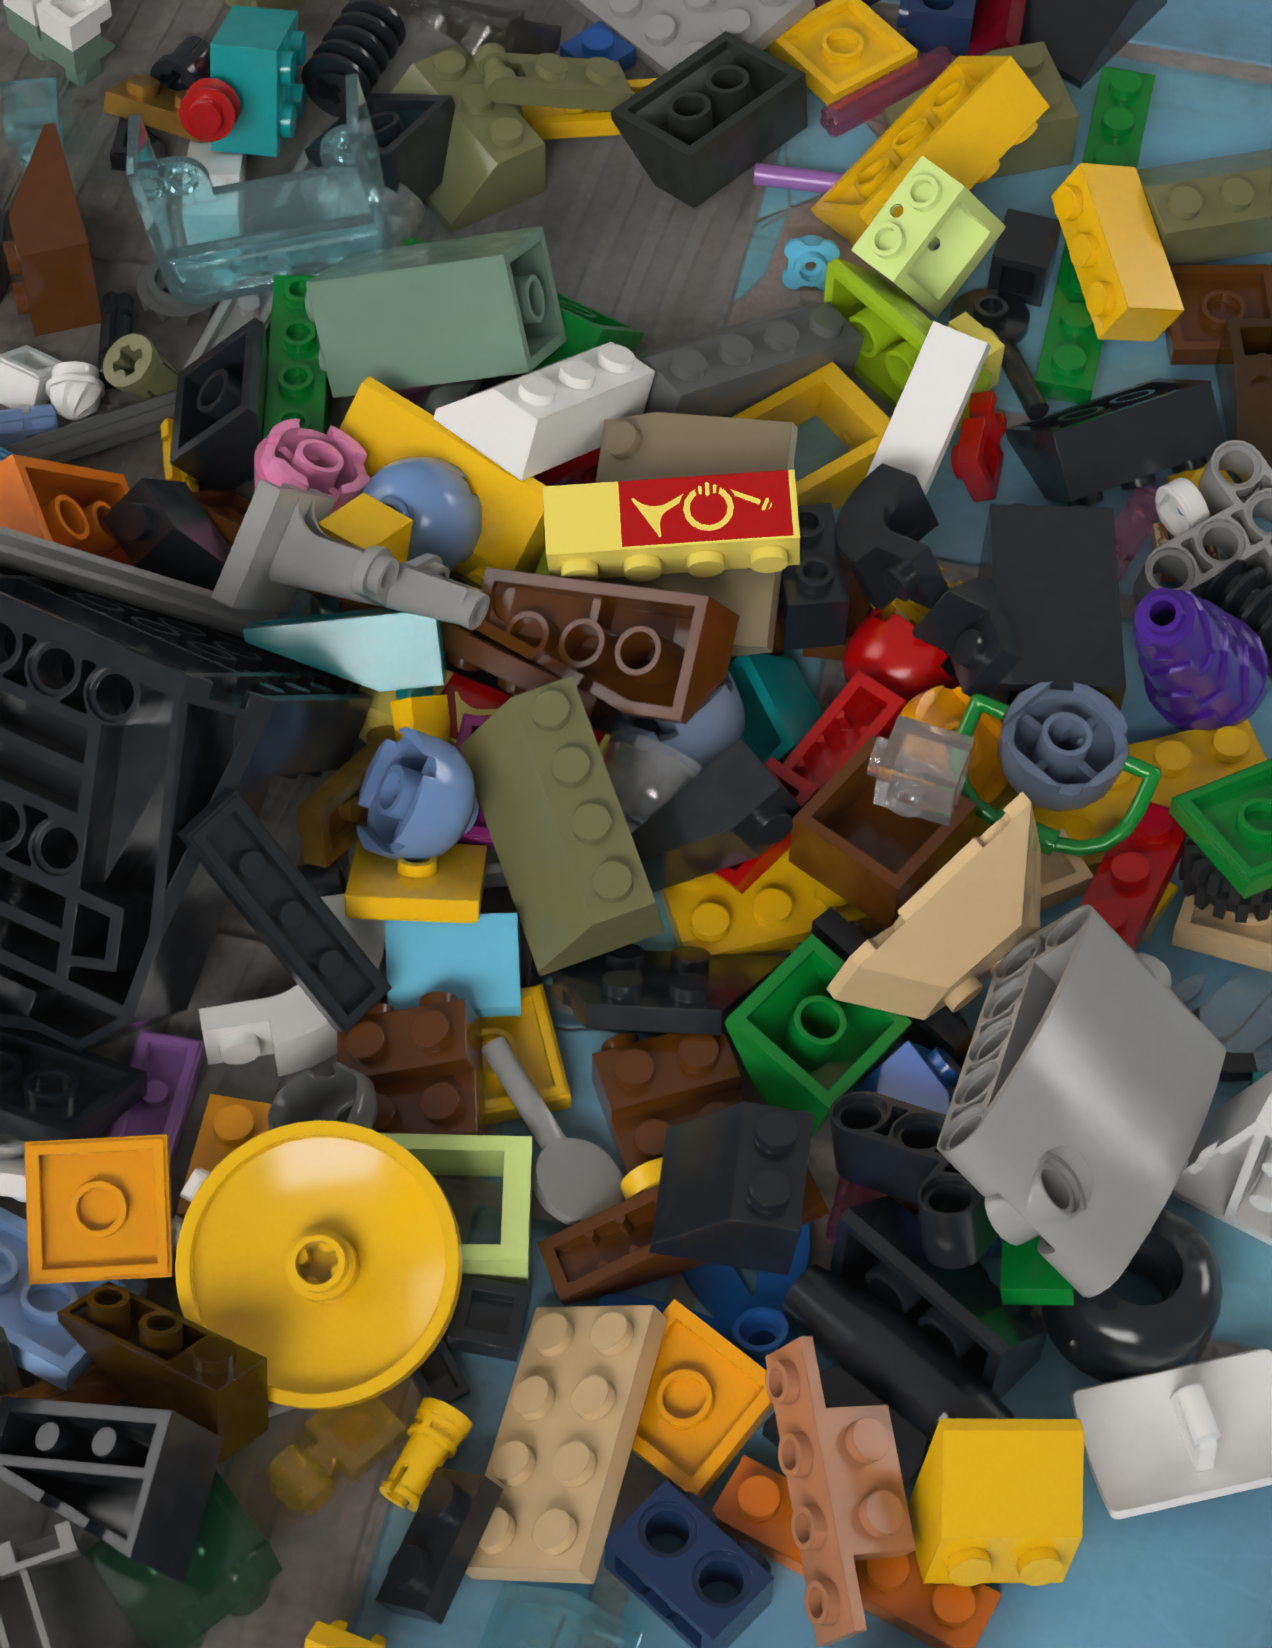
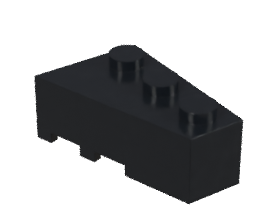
[0,1396,224,1584]

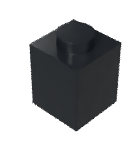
[987,208,1061,307]

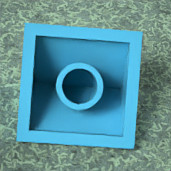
[384,912,521,1017]

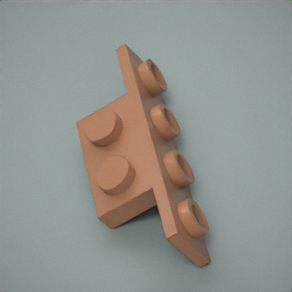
[765,1336,916,1647]

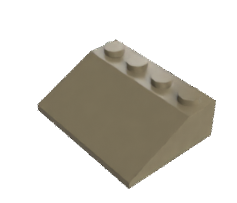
[596,412,798,657]

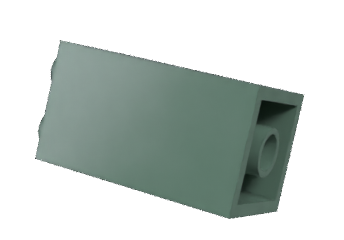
[305,226,567,398]

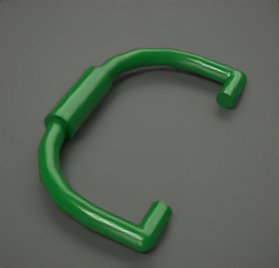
[950,693,1161,857]

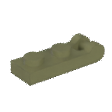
[474,42,633,111]

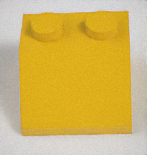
[907,1418,1084,1587]

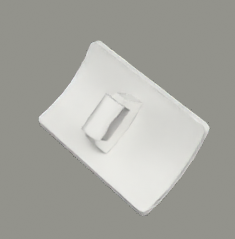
[1070,1348,1272,1519]

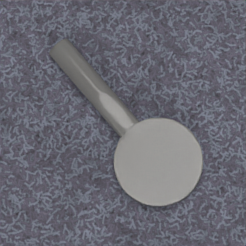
[481,1037,624,1226]

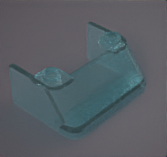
[126,73,393,304]

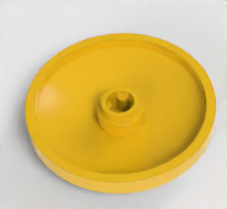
[175,1120,463,1410]

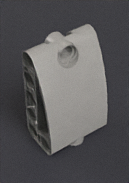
[937,904,1226,1298]

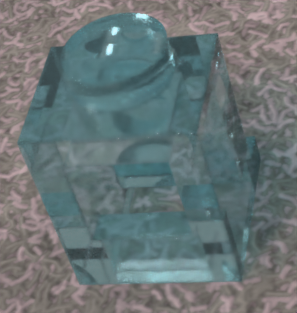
[0,77,65,168]

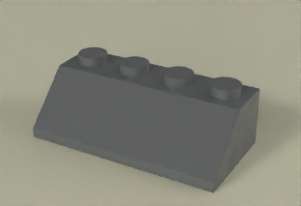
[634,302,864,417]

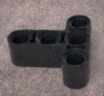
[829,1091,999,1269]

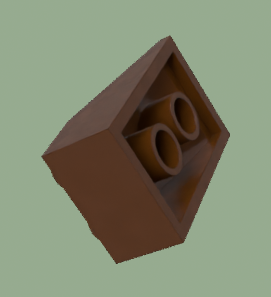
[2,123,101,336]

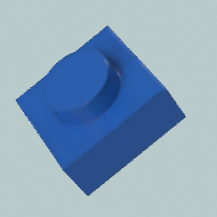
[560,21,635,72]

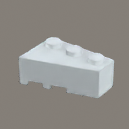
[1171,1071,1272,1246]

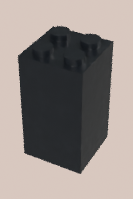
[978,503,1126,741]

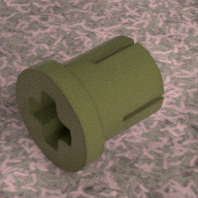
[103,333,178,400]

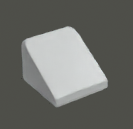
[0,345,62,413]

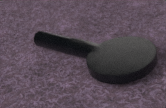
[950,288,1049,420]

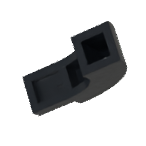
[835,463,950,610]

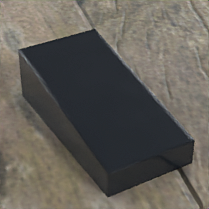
[410,1337,470,1404]

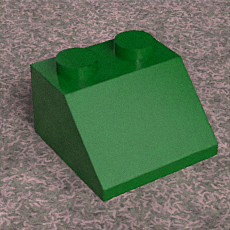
[724,933,912,1137]

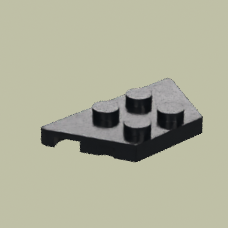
[531,944,783,1035]

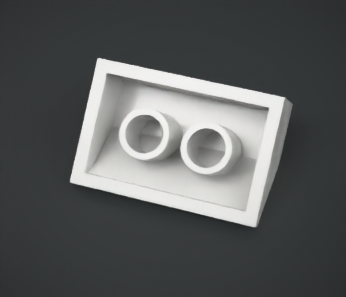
[434,342,656,481]

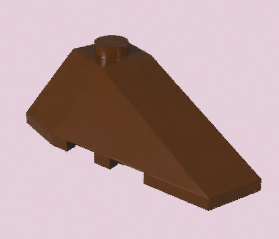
[475,567,740,724]

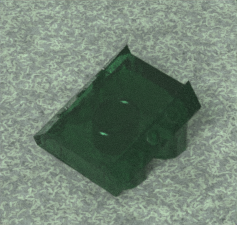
[83,1468,283,1648]

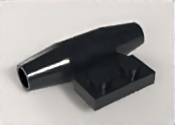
[762,1264,1018,1490]

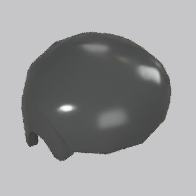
[268,1062,378,1130]

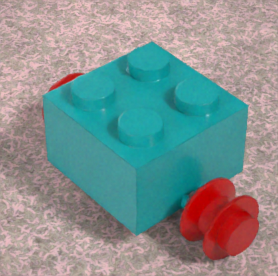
[179,5,307,157]

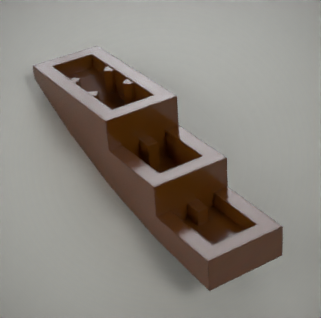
[537,1167,830,1305]

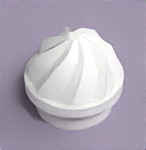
[45,361,105,421]

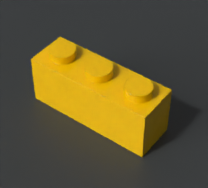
[1051,163,1184,342]

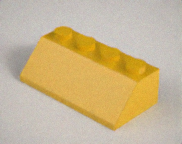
[810,56,1050,245]
[340,376,546,586]

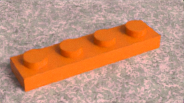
[712,1455,1002,1648]

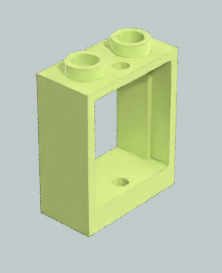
[851,155,1006,318]
[380,1133,533,1286]

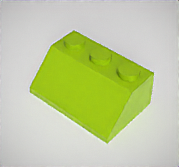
[823,258,992,431]

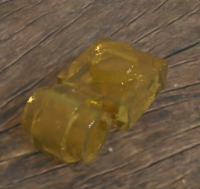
[266,1397,407,1516]

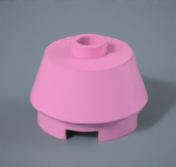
[254,418,371,515]

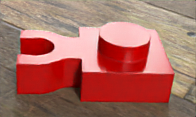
[951,390,1007,502]

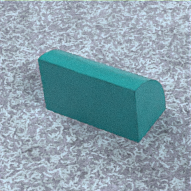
[728,653,823,764]

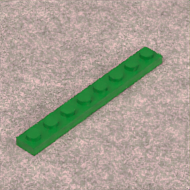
[1035,66,1155,404]

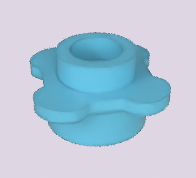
[782,235,840,291]

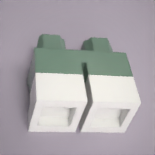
[3,0,115,87]

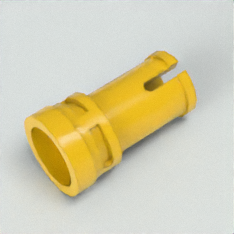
[379,1397,473,1512]

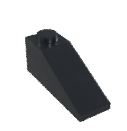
[631,737,803,893]

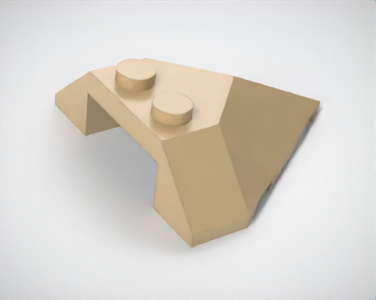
[826,791,1041,1020]

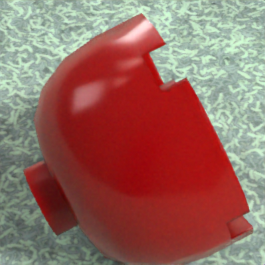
[842,607,960,703]

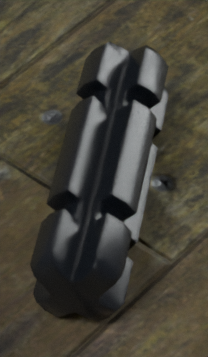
[98,291,134,391]

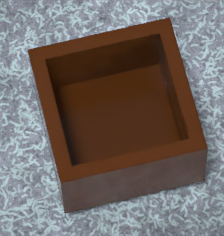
[788,735,977,929]

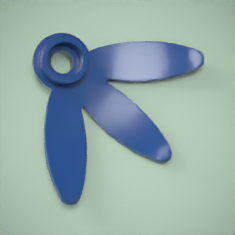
[596,1222,812,1371]

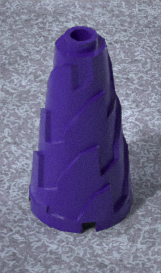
[1133,587,1271,731]

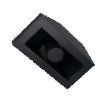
[102,478,231,591]

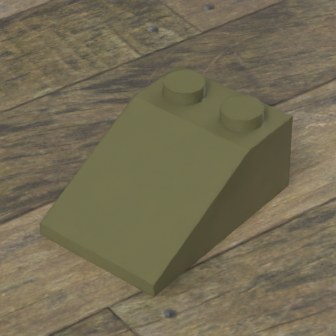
[883,41,1079,179]

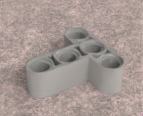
[1133,440,1272,605]

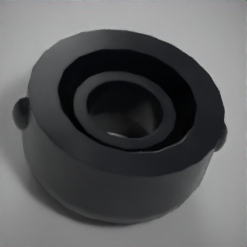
[1042,1208,1223,1383]

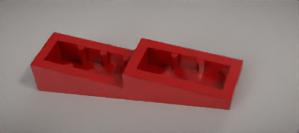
[712,670,907,894]

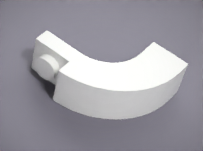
[199,893,387,1077]

